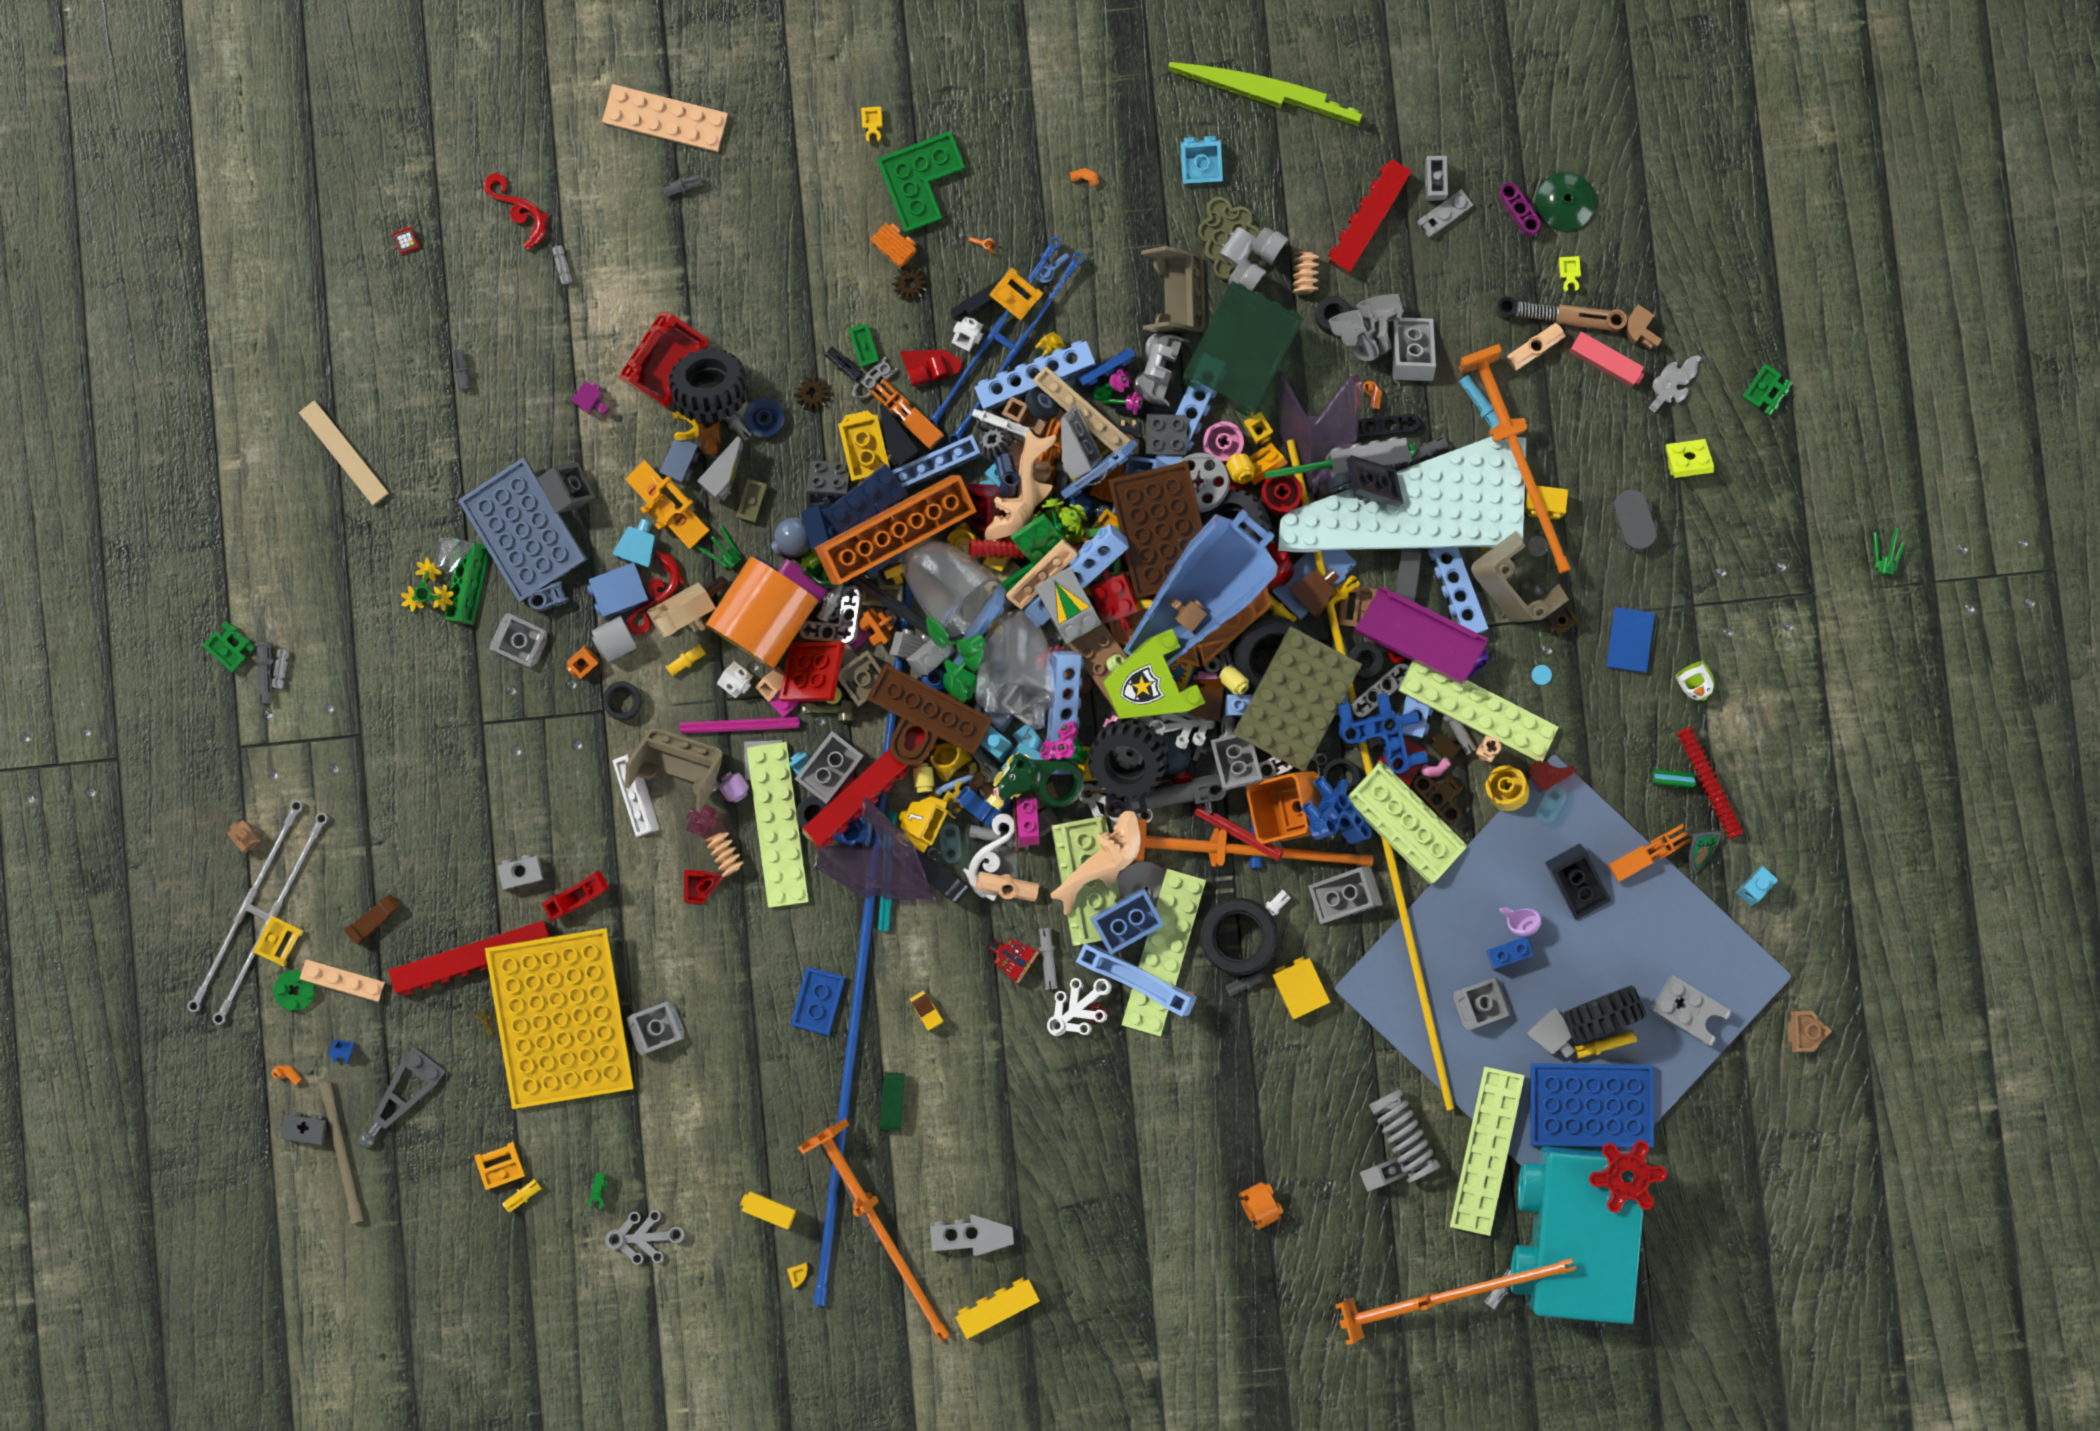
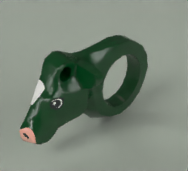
[994,753,1084,810]

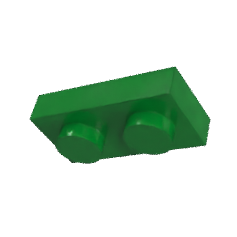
[848,323,879,368]

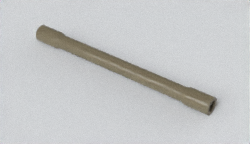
[319,1082,363,1224]

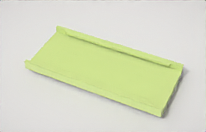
[1347,761,1467,885]
[1051,815,1121,945]

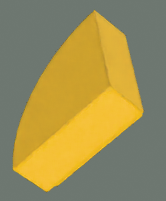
[787,1263,808,1289]

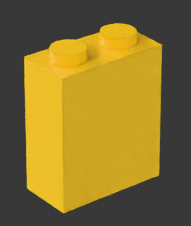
[1272,956,1330,1020]
[740,1191,797,1230]

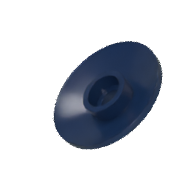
[744,398,784,438]

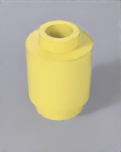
[1219,666,1249,695]
[913,763,935,793]

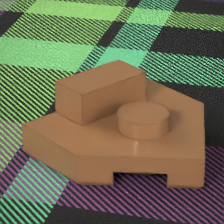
[1788,1011,1832,1052]

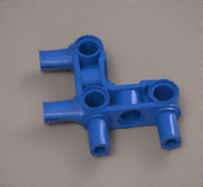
[1338,693,1428,773]
[1301,776,1371,844]

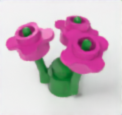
[1094,368,1142,415]
[1040,721,1088,764]

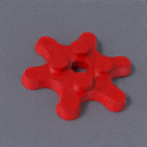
[1589,1140,1667,1213]

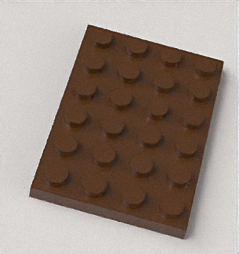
[1108,461,1203,598]

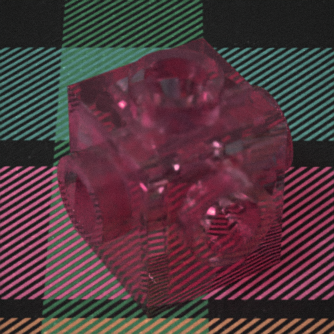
[686,804,718,838]

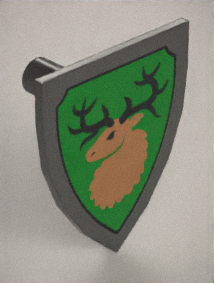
[1685,830,1723,874]

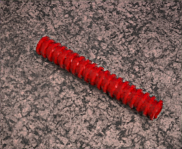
[969,539,1085,559]
[1676,727,1744,839]

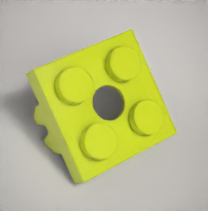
[1666,439,1714,478]

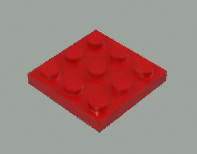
[779,641,845,702]

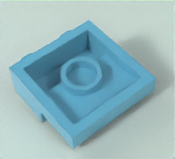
[1180,136,1223,184]

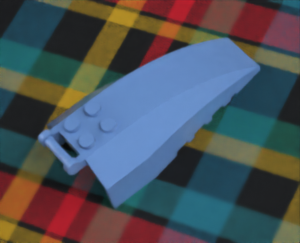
[1123,509,1278,666]

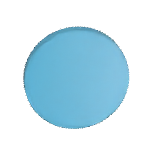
[1531,665,1552,685]

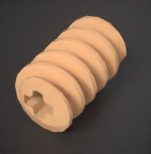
[1293,251,1319,295]
[704,832,744,877]

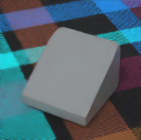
[1038,808,1060,837]

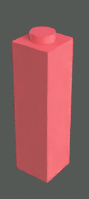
[1569,332,1644,388]

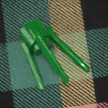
[694,525,742,570]
[1873,528,1905,575]

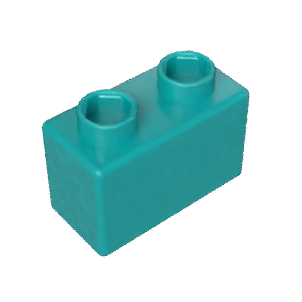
[1511,1146,1647,1324]

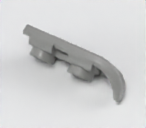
[852,357,898,400]

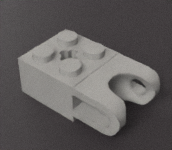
[1649,975,1732,1046]

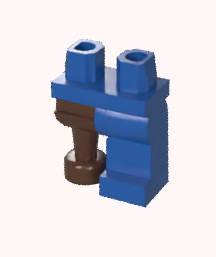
[954,772,1013,829]

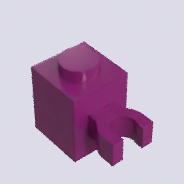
[571,381,610,416]

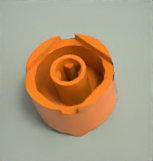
[1239,1182,1283,1230]

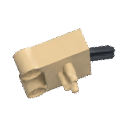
[647,576,728,637]

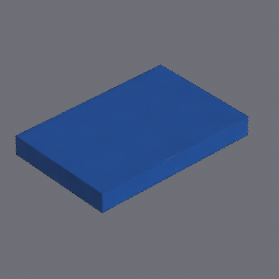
[1606,607,1655,673]
[790,966,846,1036]

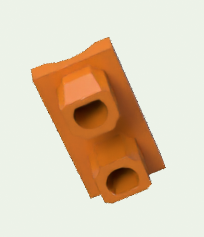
[858,608,894,646]

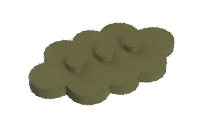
[1198,196,1266,287]

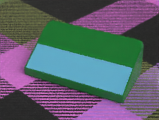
[1652,769,1695,788]

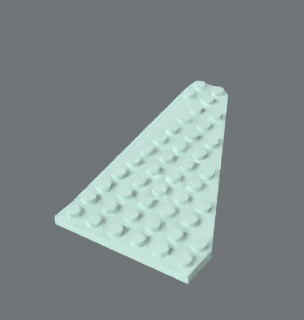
[1278,437,1526,552]

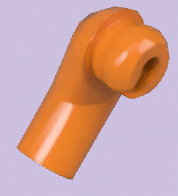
[1070,168,1099,186]
[1363,381,1382,410]
[271,1065,303,1086]

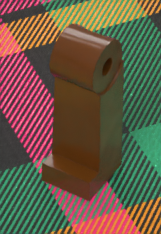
[344,894,400,945]

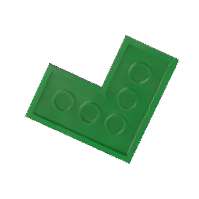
[876,131,965,233]
[1000,514,1078,613]

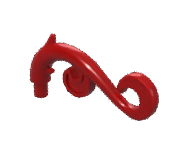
[484,173,548,251]
[626,549,685,635]

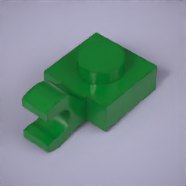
[588,1172,608,1209]

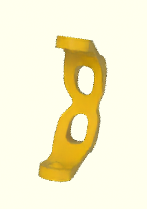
[673,411,699,441]

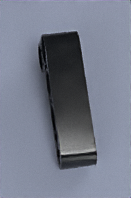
[897,841,970,905]

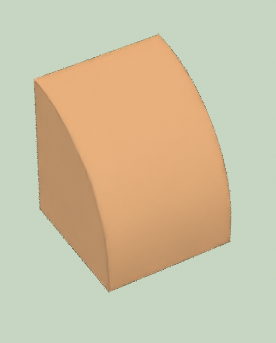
[755,666,784,702]

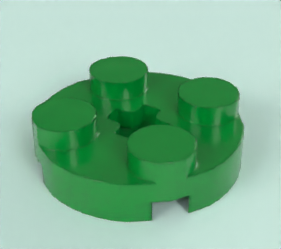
[273,970,315,1011]

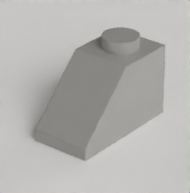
[1360,1155,1409,1191]

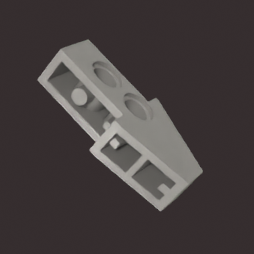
[930,1214,1014,1256]

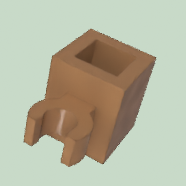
[1168,597,1207,633]
[227,820,262,853]

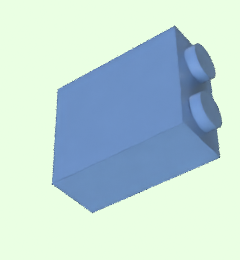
[587,562,649,619]

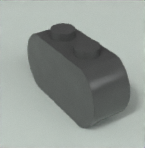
[1611,490,1658,551]

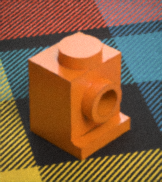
[567,644,599,679]

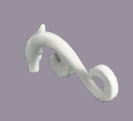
[963,814,1015,901]

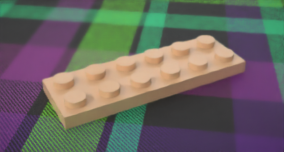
[602,84,728,153]

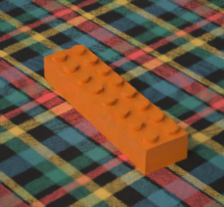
[815,475,977,585]

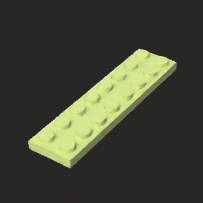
[1398,661,1559,763]
[747,742,809,908]
[1122,869,1206,1036]
[1450,1066,1525,1236]

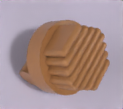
[1033,460,1050,484]

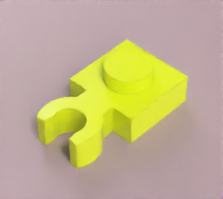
[1558,256,1581,292]

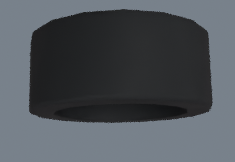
[602,681,642,721]
[1321,758,1360,796]

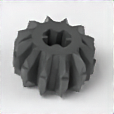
[978,427,1013,462]

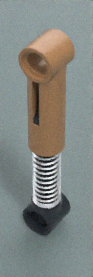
[1495,296,1627,333]

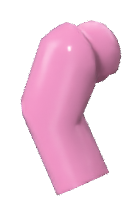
[1420,758,1451,778]

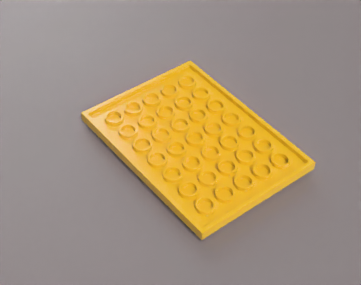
[485,928,634,1109]

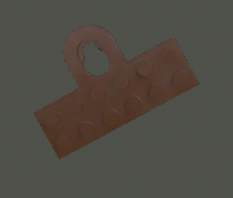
[866,663,993,766]

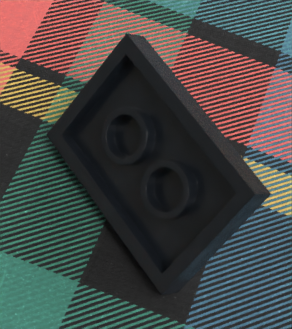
[1346,455,1404,507]

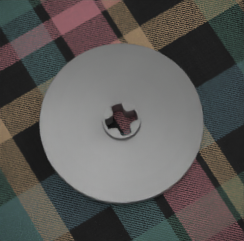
[1117,862,1166,908]

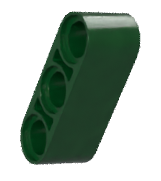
[880,1072,905,1132]

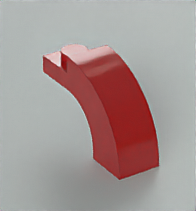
[542,870,609,922]

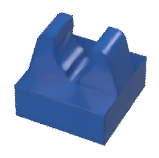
[329,1039,355,1064]

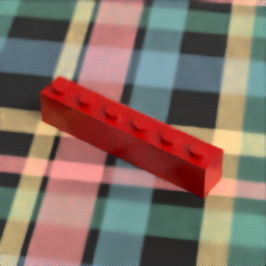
[1328,159,1412,275]

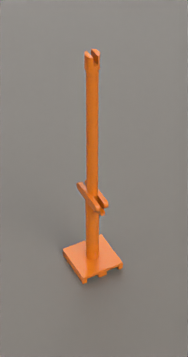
[1458,344,1571,574]
[1134,819,1373,867]
[798,1118,950,1341]
[1335,1258,1576,1345]

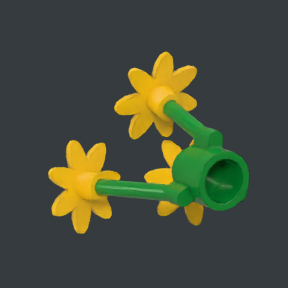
[401,557,454,612]

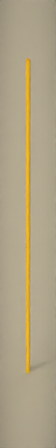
[1287,439,1454,1110]

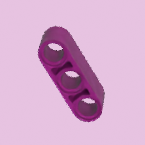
[1499,182,1541,237]
[777,559,831,607]

